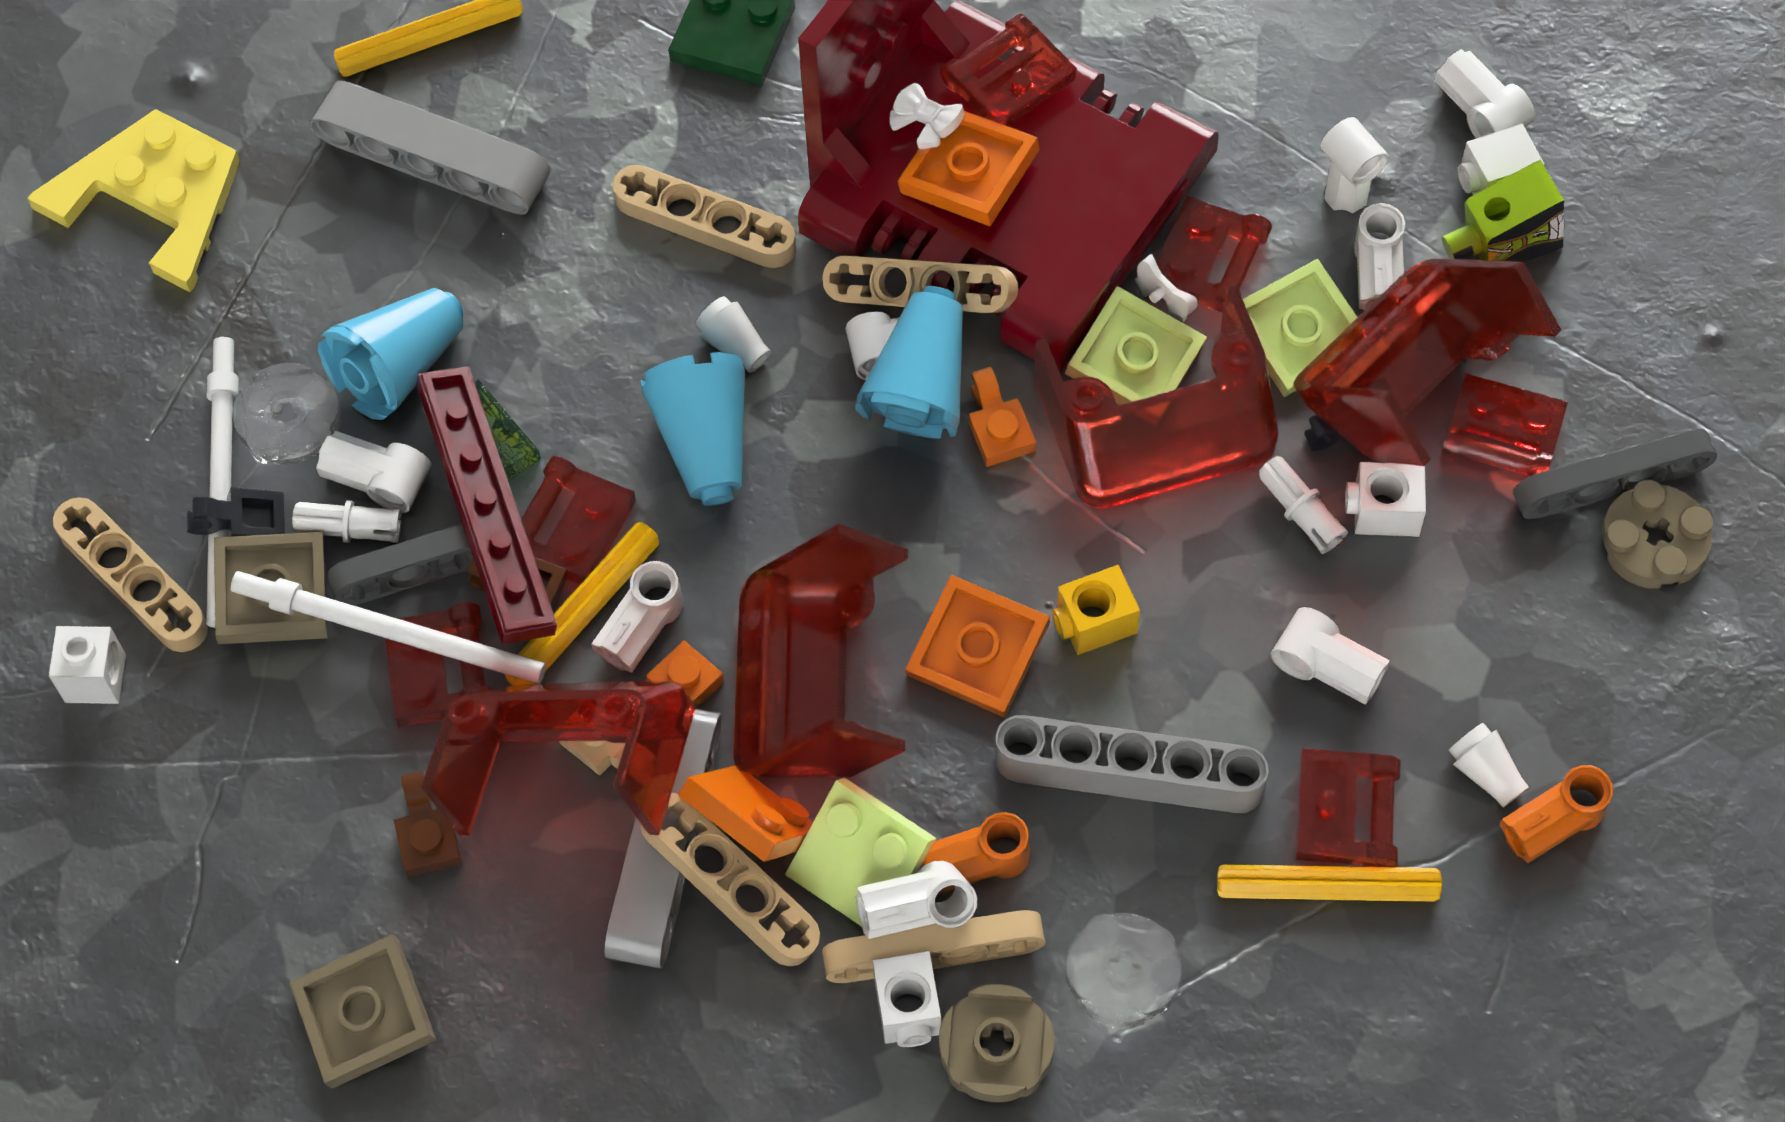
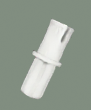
[1259,456,1348,554]
[292,500,401,543]

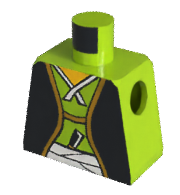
[1441,160,1564,273]

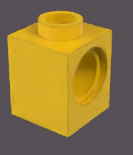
[1052,565,1140,655]

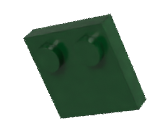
[668,0,795,86]

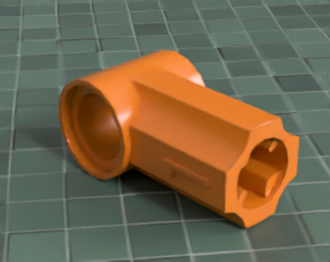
[1499,765,1613,863]
[921,812,1031,895]

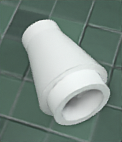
[696,296,771,373]
[1448,723,1529,808]

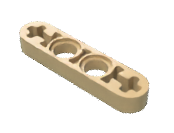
[612,165,797,268]
[822,256,1018,313]
[53,497,208,652]
[640,792,820,966]
[822,910,1046,983]

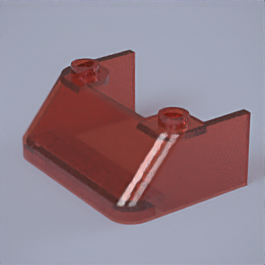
[1293,259,1561,467]
[1034,284,1279,509]
[733,523,908,777]
[421,681,695,836]

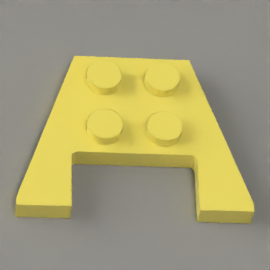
[27,109,240,293]

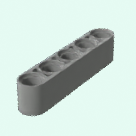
[310,81,551,215]
[604,704,722,969]
[995,715,1269,813]

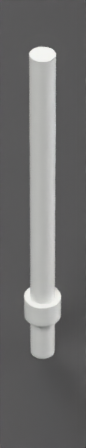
[206,337,239,628]
[231,571,546,684]

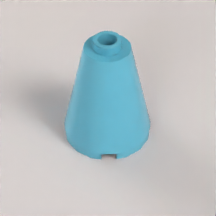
[855,286,963,438]
[318,288,464,420]
[640,352,745,506]

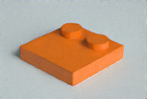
[898,111,1040,226]
[905,575,1051,718]
[678,765,813,862]

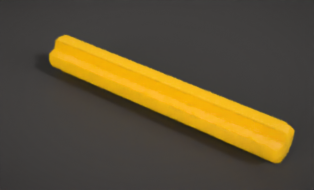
[334,0,523,77]
[505,522,659,692]
[1217,864,1442,902]

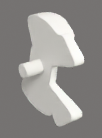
[890,83,964,149]
[1135,254,1198,323]

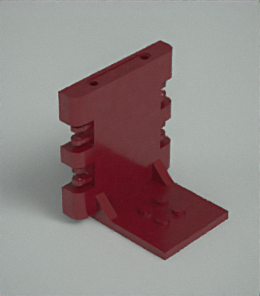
[798,0,1219,373]

